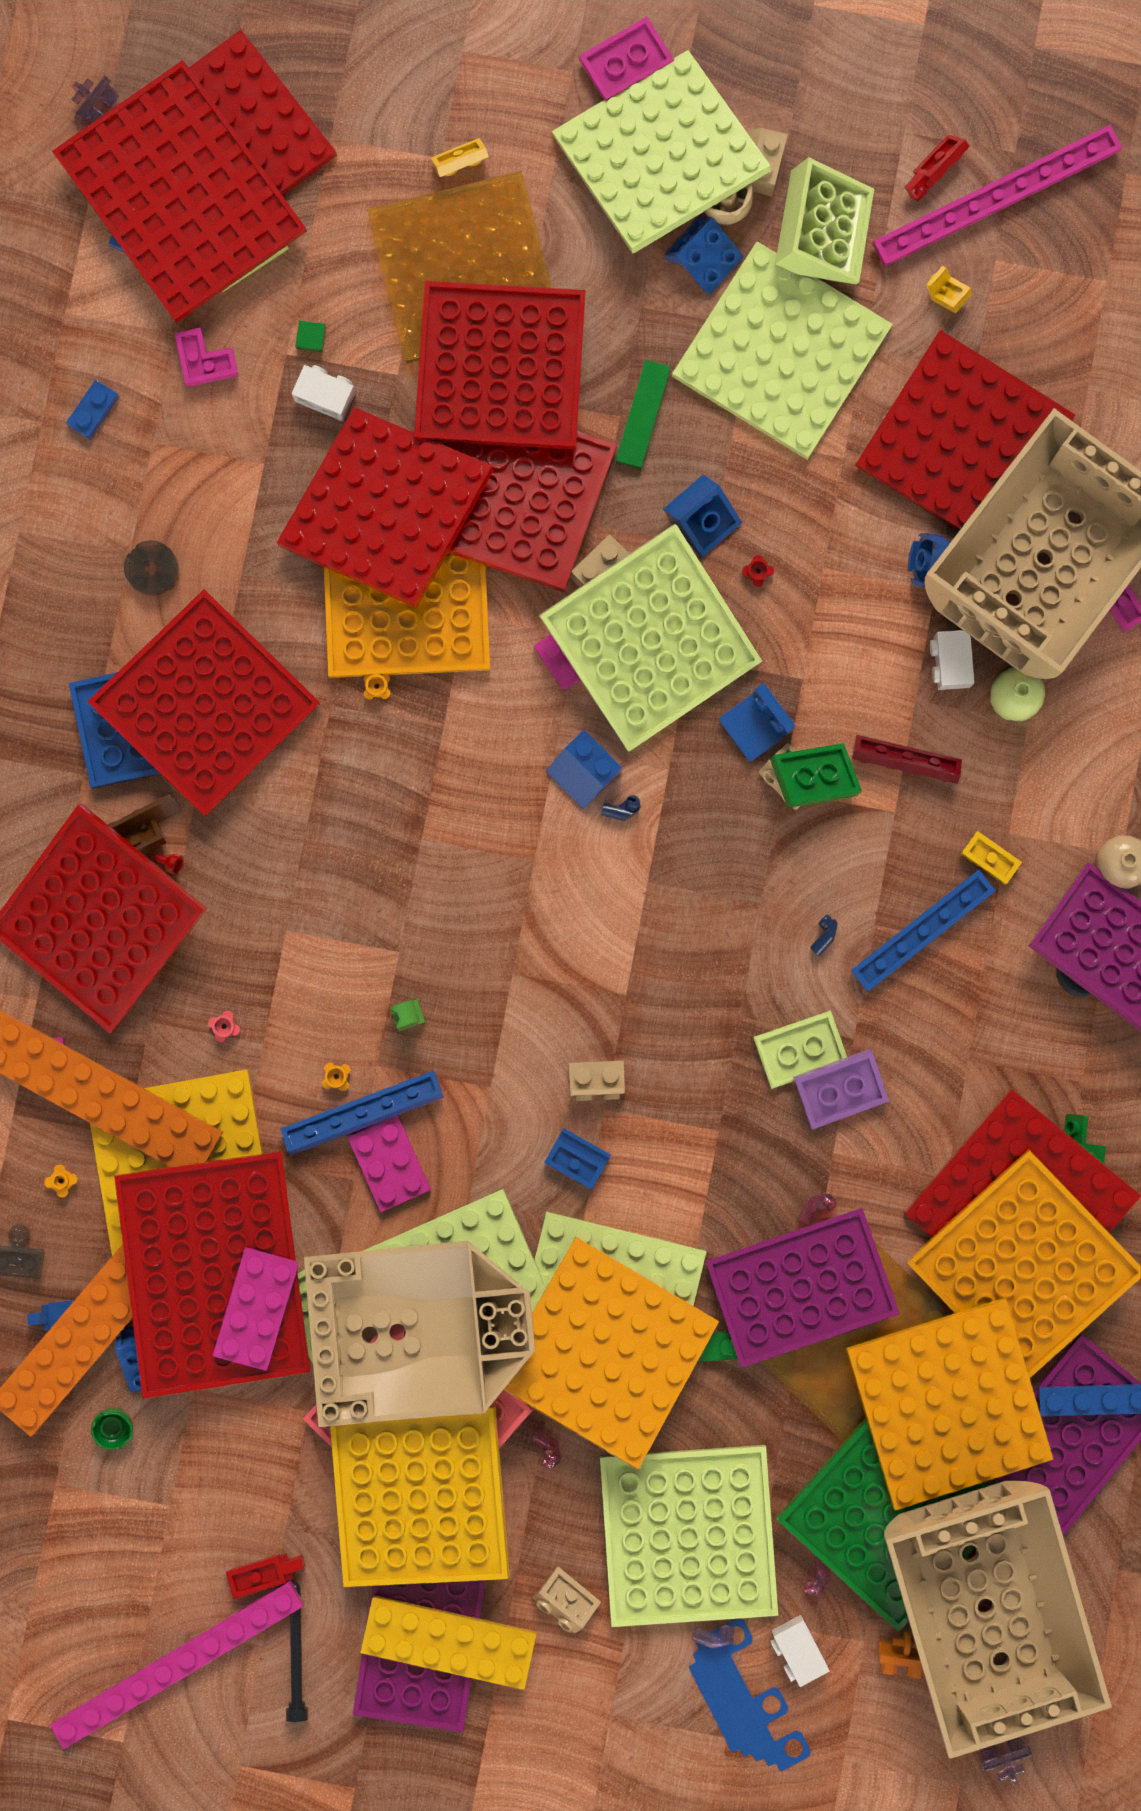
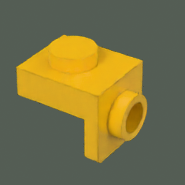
[926,266,973,314]

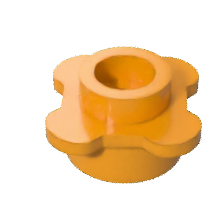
[363,674,391,700]
[322,1062,351,1091]
[44,1164,78,1197]

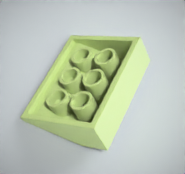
[775,157,874,284]

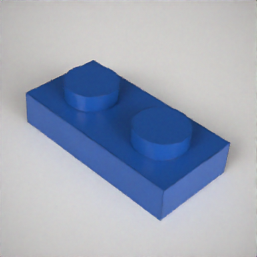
[66,379,120,440]

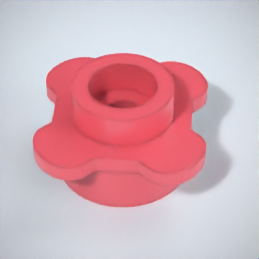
[208,1011,240,1042]

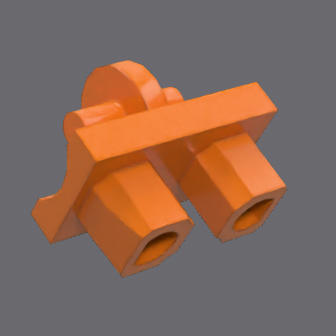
[878,1631,924,1679]

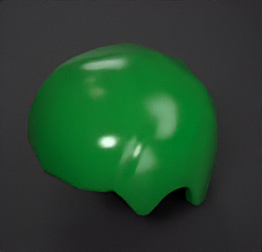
[91,1407,133,1449]

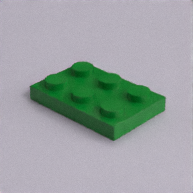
[770,743,862,808]

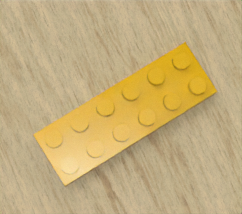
[360,1595,537,1690]

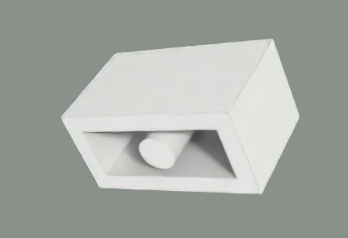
[292,365,356,422]
[930,630,974,690]
[771,1615,830,1687]

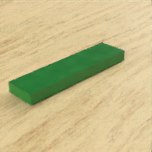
[615,359,671,470]

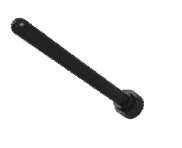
[286,1582,308,1722]

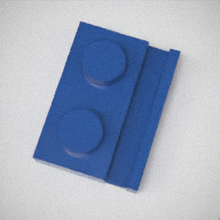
[544,1128,611,1189]

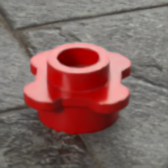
[742,555,774,587]

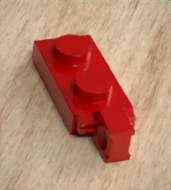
[905,135,970,201]
[226,1553,306,1599]

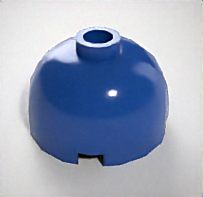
[908,533,951,587]

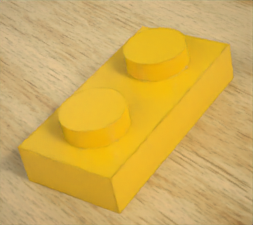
[431,138,489,177]
[961,831,1022,885]

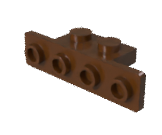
[108,794,182,855]

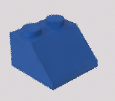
[663,474,742,558]
[546,729,622,809]

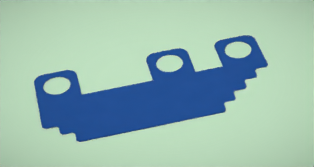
[689,1618,810,1771]

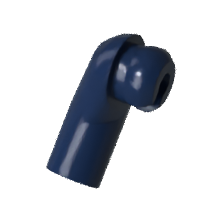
[601,795,641,821]
[810,915,838,956]

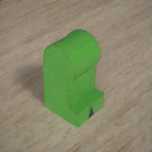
[390,999,426,1031]

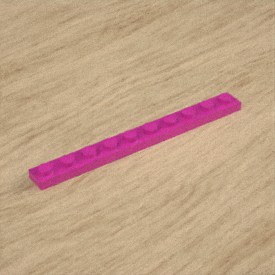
[872,125,1123,268]
[50,1580,304,1749]

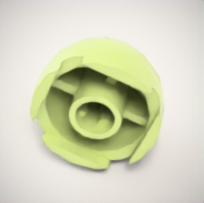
[990,668,1045,721]

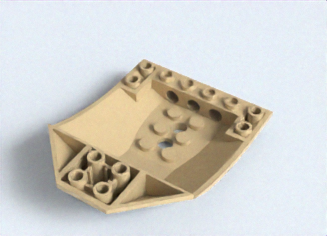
[304,1241,535,1427]

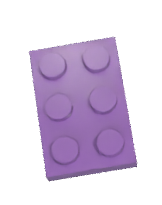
[793,1049,889,1129]

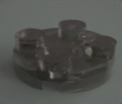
[124,540,179,596]

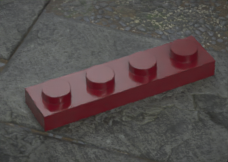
[852,735,962,784]

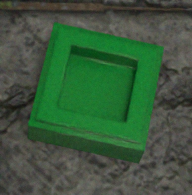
[295,320,326,352]

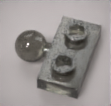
[0,1224,45,1279]

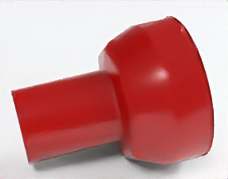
[153,852,184,876]

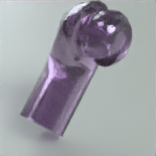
[692,1625,735,1649]

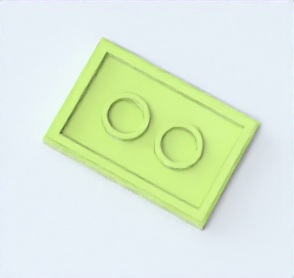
[753,1010,847,1089]

